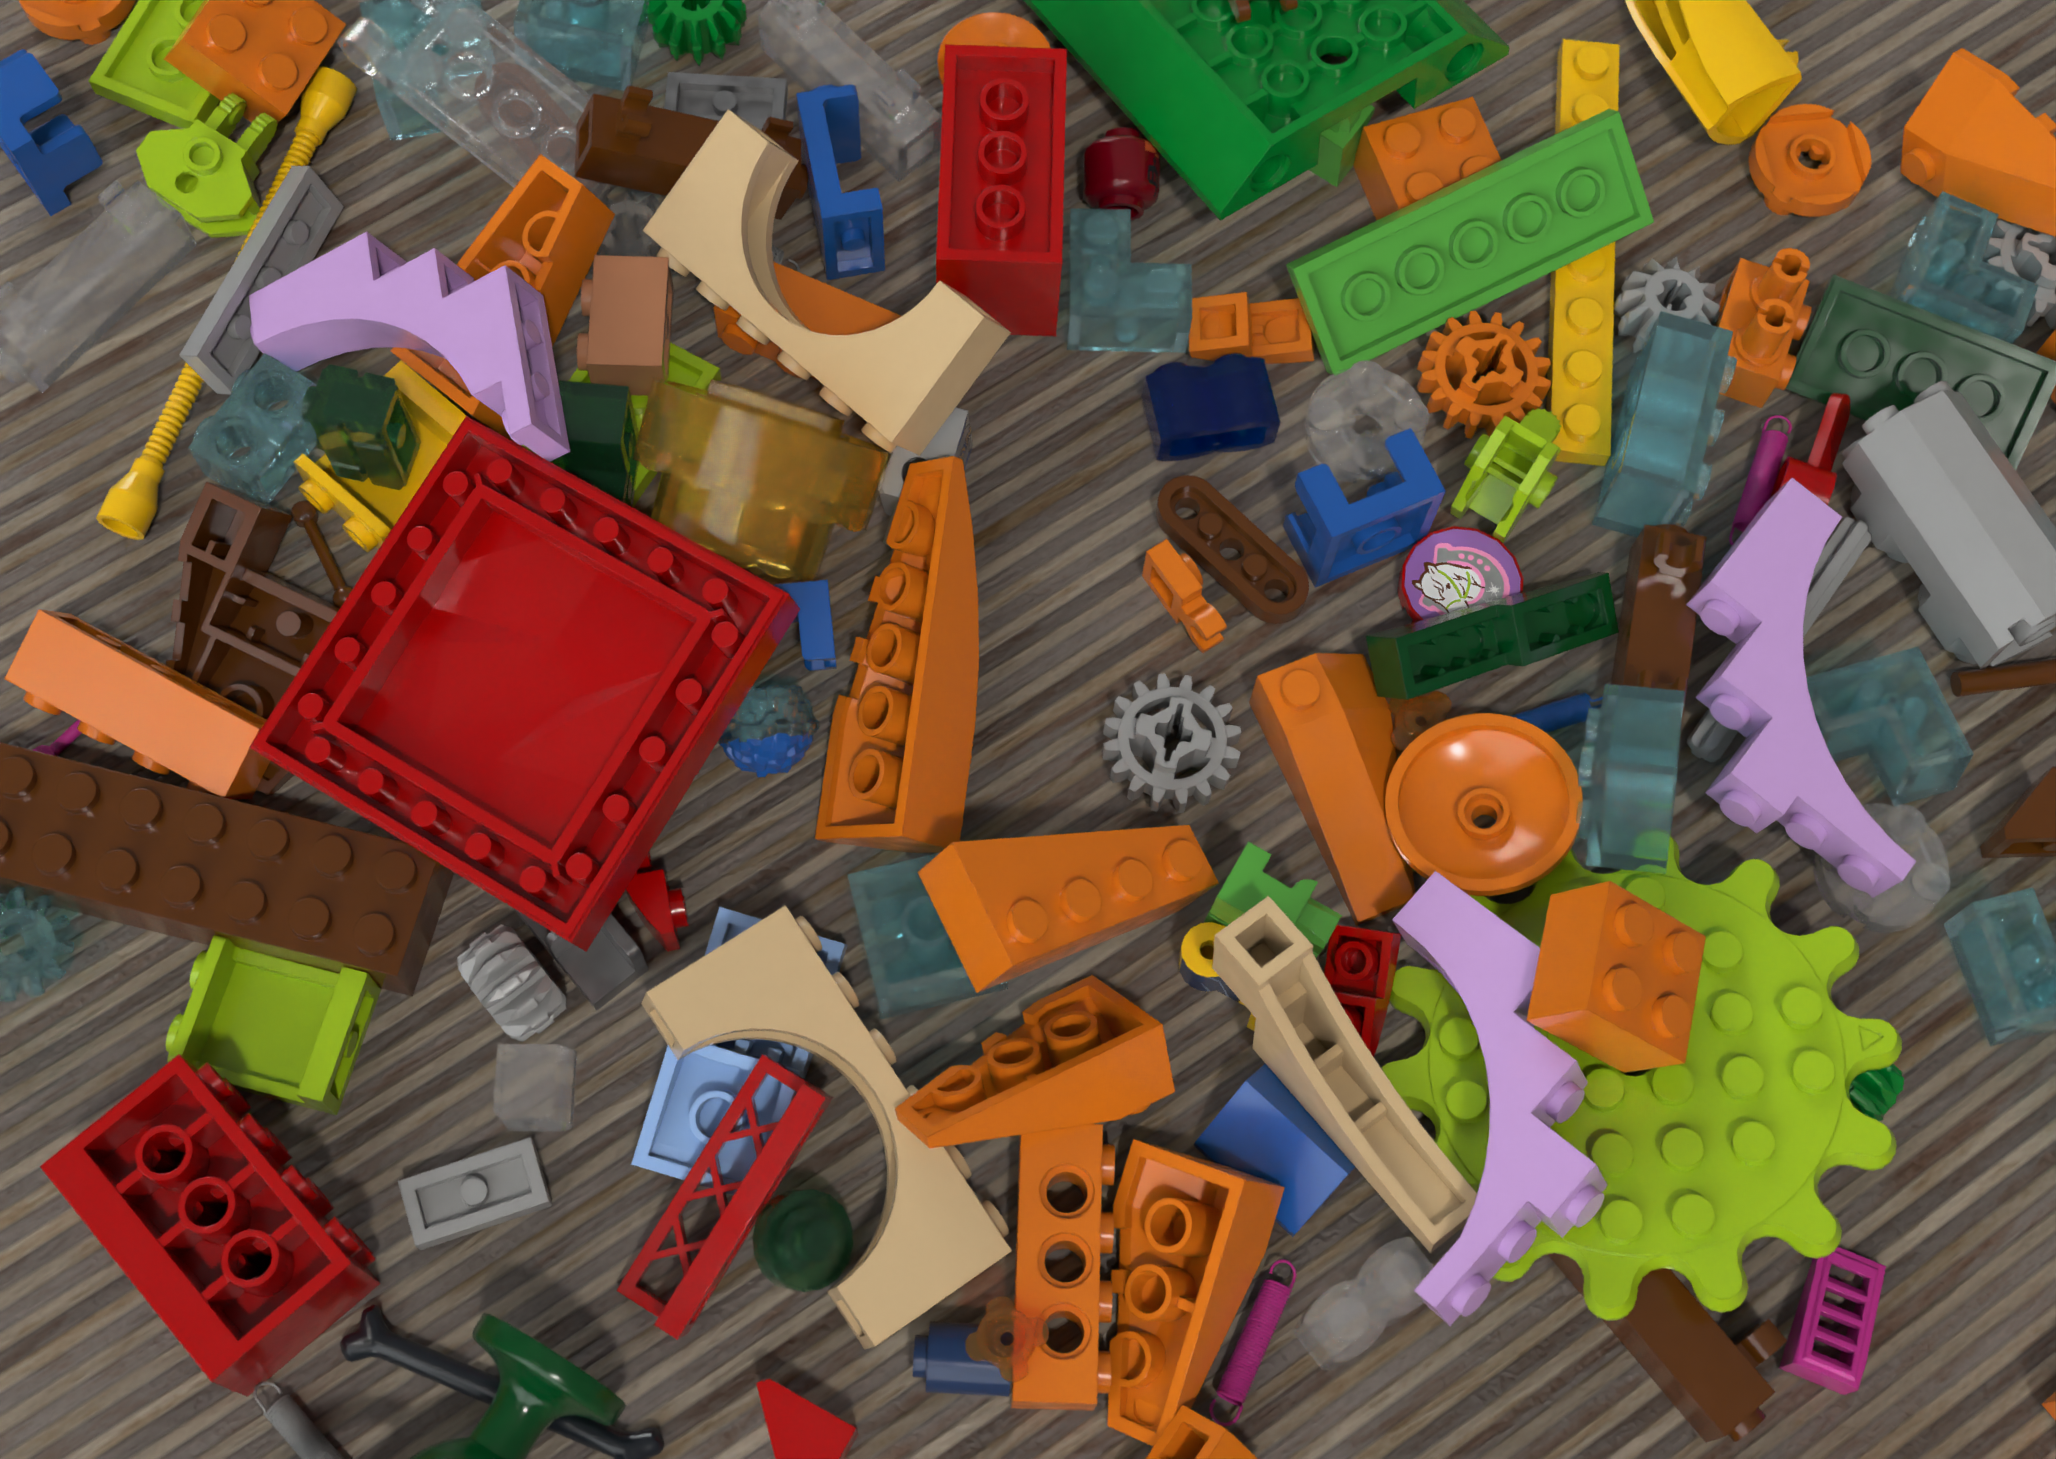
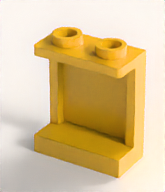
[293,360,467,552]

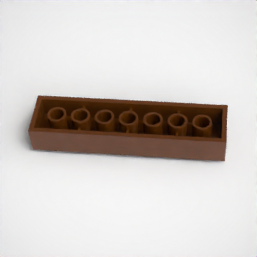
[0,742,454,996]

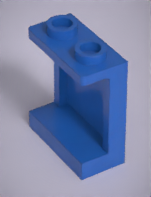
[796,85,885,280]

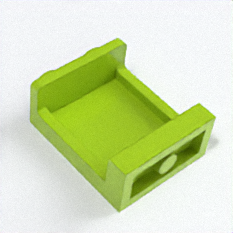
[166,935,381,1116]

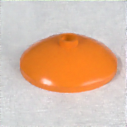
[1385,713,1583,896]

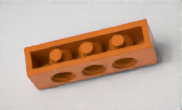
[1011,1124,1115,1411]

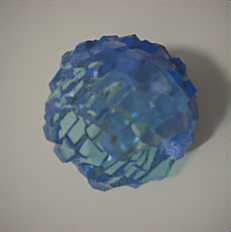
[718,685,820,777]

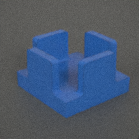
[0,49,103,216]

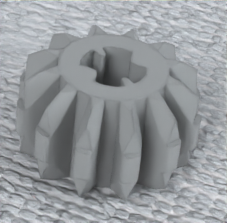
[1614,256,1720,362]
[457,924,566,1042]

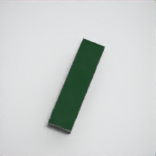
[1366,572,1619,700]

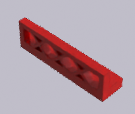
[616,1054,833,1340]

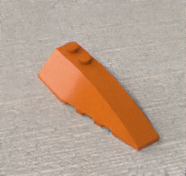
[815,456,979,853]

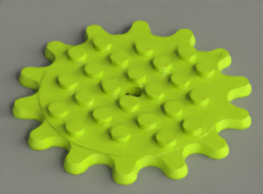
[1381,828,1902,1321]

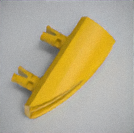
[1625,0,1802,145]

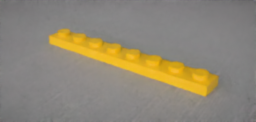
[1546,39,1620,466]

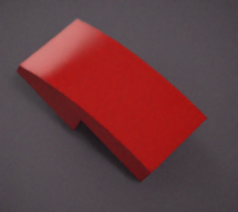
[625,851,689,952]
[1324,924,1401,1057]

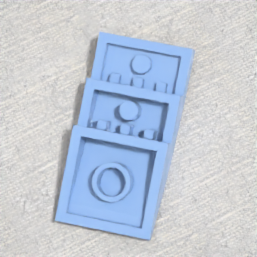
[631,907,847,1195]

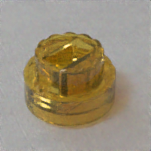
[632,377,893,582]

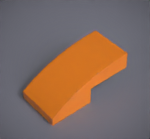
[1187,292,1315,364]

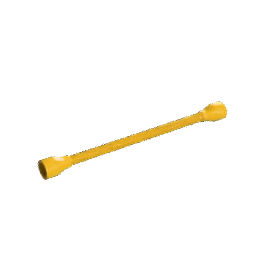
[96,67,357,540]

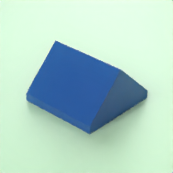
[1194,1064,1356,1237]

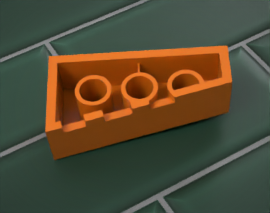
[391,154,615,439]
[918,825,1219,993]

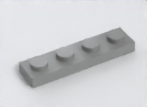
[179,166,344,395]

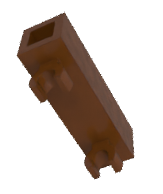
[575,85,808,220]
[1602,524,1707,764]
[1547,1253,1788,1443]

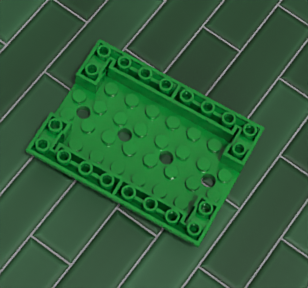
[1024,0,1510,221]

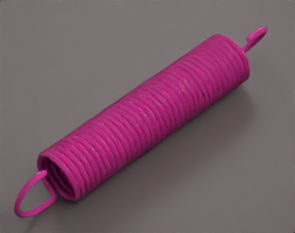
[1729,415,1792,545]
[1209,1259,1296,1426]

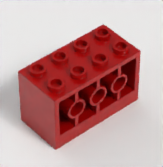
[936,44,1067,337]
[39,1054,381,1397]

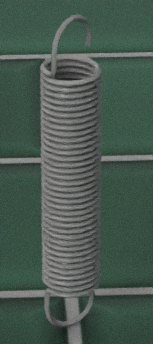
[253,1382,343,1459]

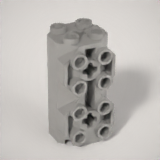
[1842,381,2056,668]

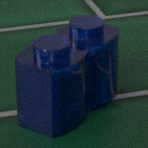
[1142,353,1281,461]

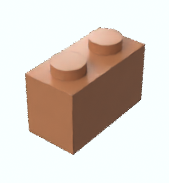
[577,255,674,396]

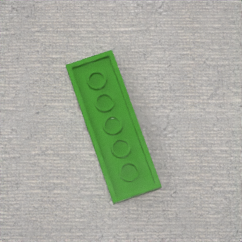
[1286,109,1654,377]

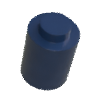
[913,1321,1013,1397]

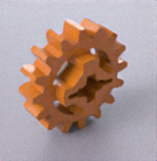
[1417,311,1551,439]

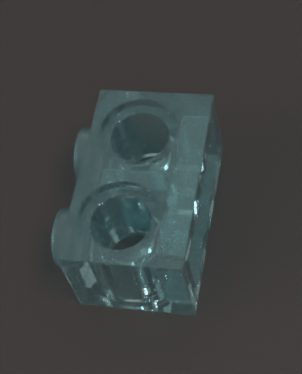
[188,353,338,504]

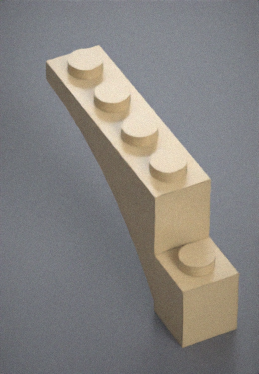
[1212,896,1477,1253]

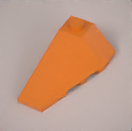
[1900,48,2056,237]
[1249,653,1415,926]
[895,975,1175,1148]
[1108,1139,1285,1447]

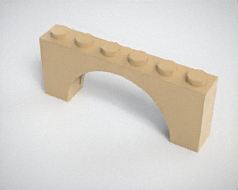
[643,109,1011,456]
[641,905,1012,1349]

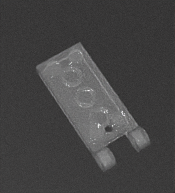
[338,0,616,202]

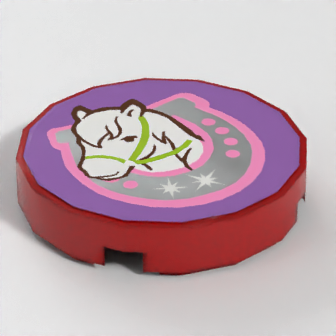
[1398,526,1524,623]

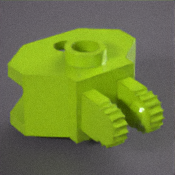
[136,93,278,238]
[1450,408,1561,544]

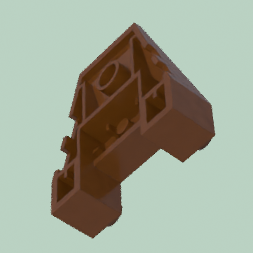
[166,482,340,795]

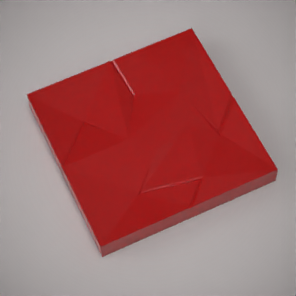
[249,416,800,952]

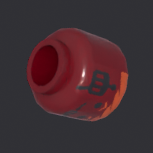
[1083,127,1160,221]

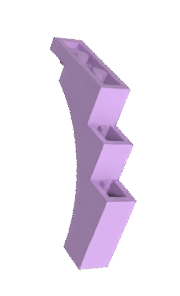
[249,232,570,462]

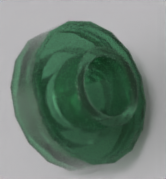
[752,1189,853,1292]

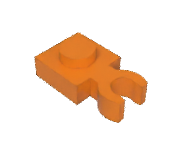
[1142,539,1227,653]

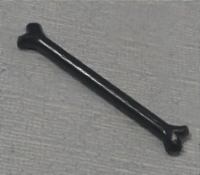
[340,1305,665,1459]

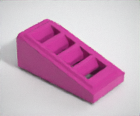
[1779,1247,1886,1395]

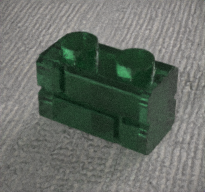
[302,364,421,490]

